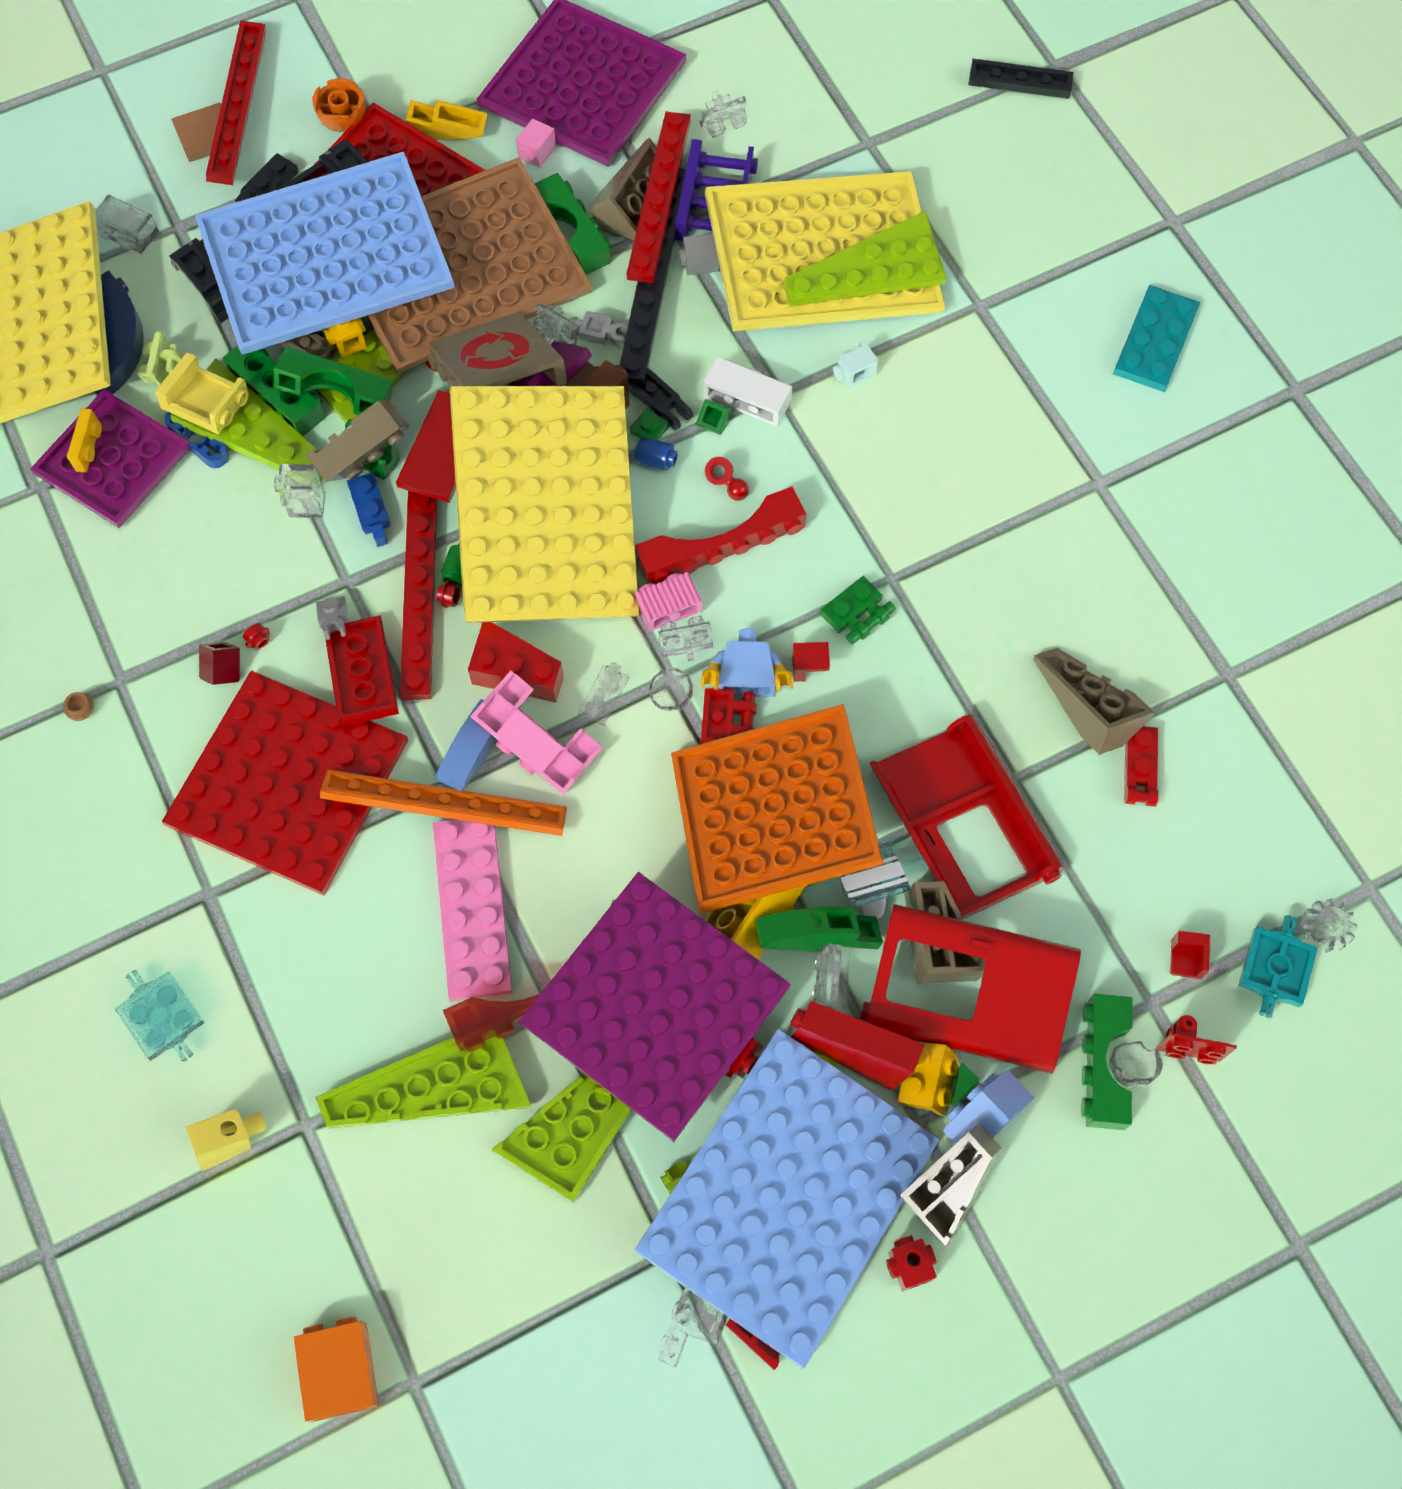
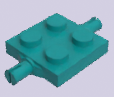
[1238,915,1318,1018]

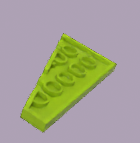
[170,358,324,488]

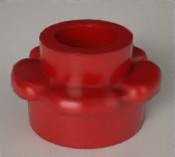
[437,580,460,608]
[242,623,270,650]

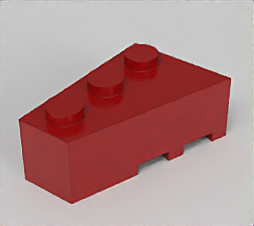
[468,622,564,702]

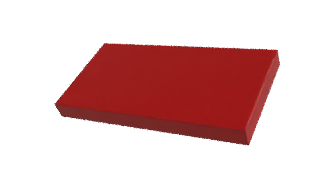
[396,390,456,503]
[325,615,399,727]

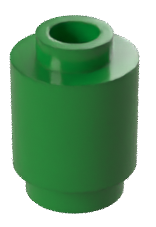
[440,543,462,588]

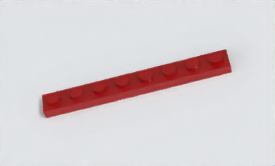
[205,20,266,186]
[626,111,691,283]
[400,491,437,700]

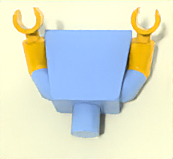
[701,628,793,697]

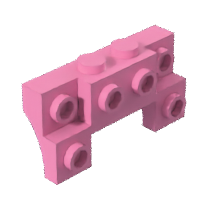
[470,670,603,795]

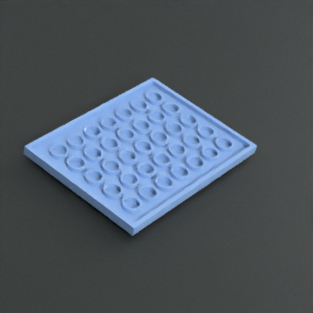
[195,151,455,355]
[634,1029,940,1369]

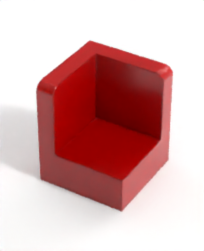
[792,642,830,682]
[1170,931,1210,979]

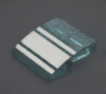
[838,842,911,907]

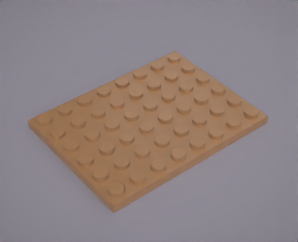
[367,157,592,374]

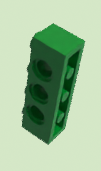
[223,346,325,436]

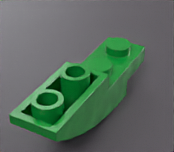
[754,907,883,952]

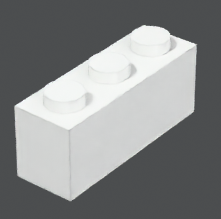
[703,356,792,427]

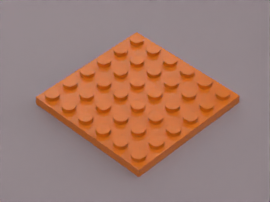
[671,704,884,914]

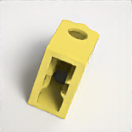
[185,1109,267,1171]

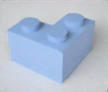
[943,1069,1035,1144]

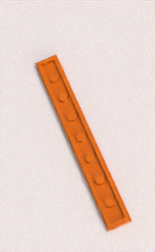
[320,769,567,836]

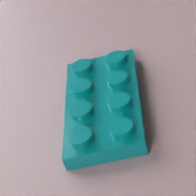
[1113,285,1200,393]

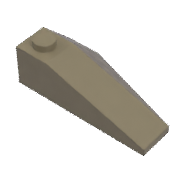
[588,138,657,240]
[1033,648,1154,755]

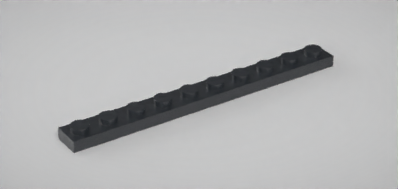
[619,168,686,386]

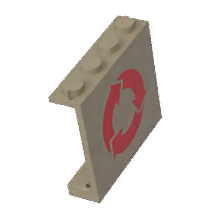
[428,312,567,388]

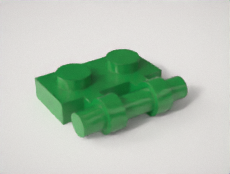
[820,576,896,645]

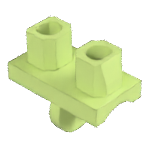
[137,331,183,386]

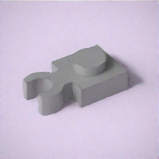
[578,311,628,346]
[316,596,349,640]

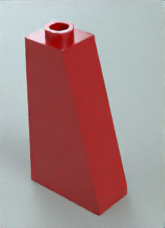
[790,1001,924,1091]

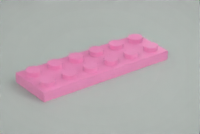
[433,819,513,1002]

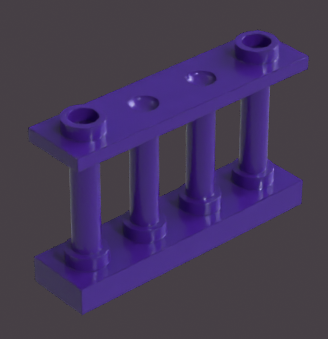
[675,139,758,241]

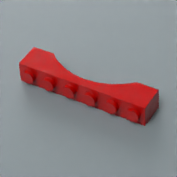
[635,486,806,584]

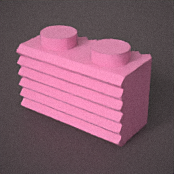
[635,572,702,632]

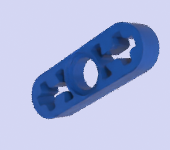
[165,412,229,468]

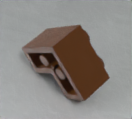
[565,360,630,410]

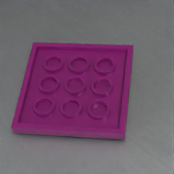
[30,389,191,528]

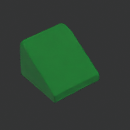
[695,399,733,435]
[950,1063,979,1108]

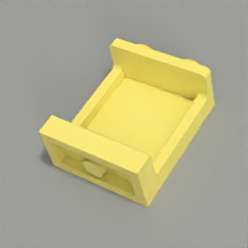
[156,352,249,434]

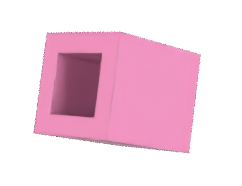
[516,118,556,168]

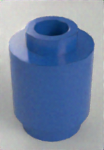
[634,438,678,471]

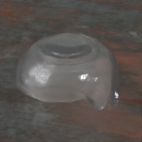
[649,668,694,712]
[1109,1041,1163,1089]

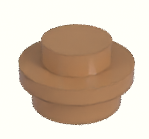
[63,692,94,721]

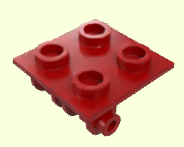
[1156,1015,1237,1065]

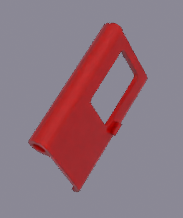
[860,904,1081,1074]

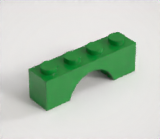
[534,172,612,275]
[274,346,393,415]
[1081,994,1132,1130]

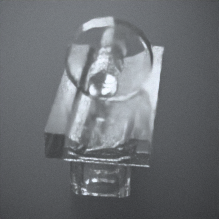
[699,90,748,138]
[533,303,583,345]
[658,616,713,661]

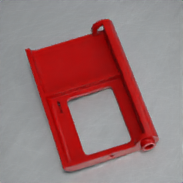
[869,714,1064,920]

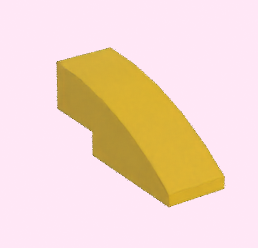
[405,100,488,140]

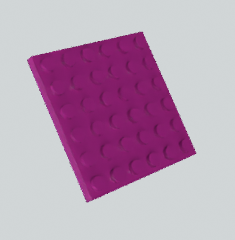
[477,0,686,167]
[519,872,791,1142]

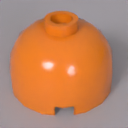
[312,78,366,133]

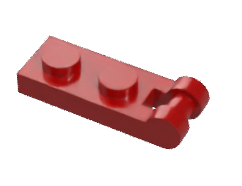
[1124,726,1159,807]

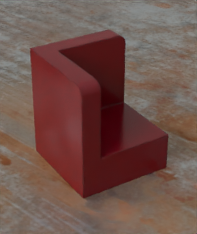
[199,642,240,685]

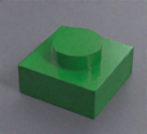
[630,408,669,440]

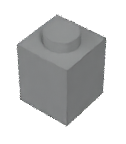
[679,234,719,275]

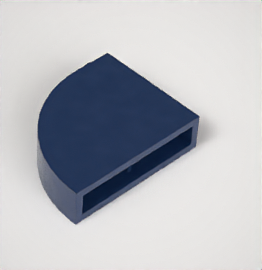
[94,270,144,396]

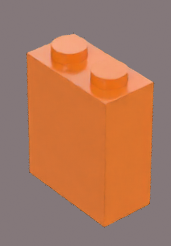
[293,1317,379,1423]

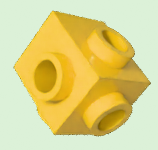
[323,318,367,358]

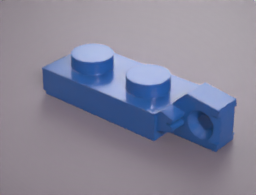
[346,472,390,547]

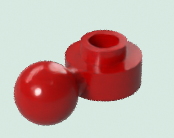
[705,457,749,501]

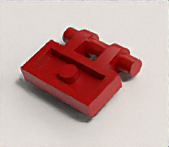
[701,688,757,744]

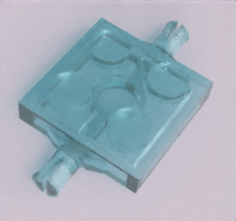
[114,970,205,1062]

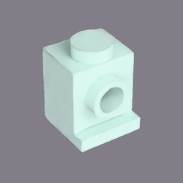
[833,340,878,389]

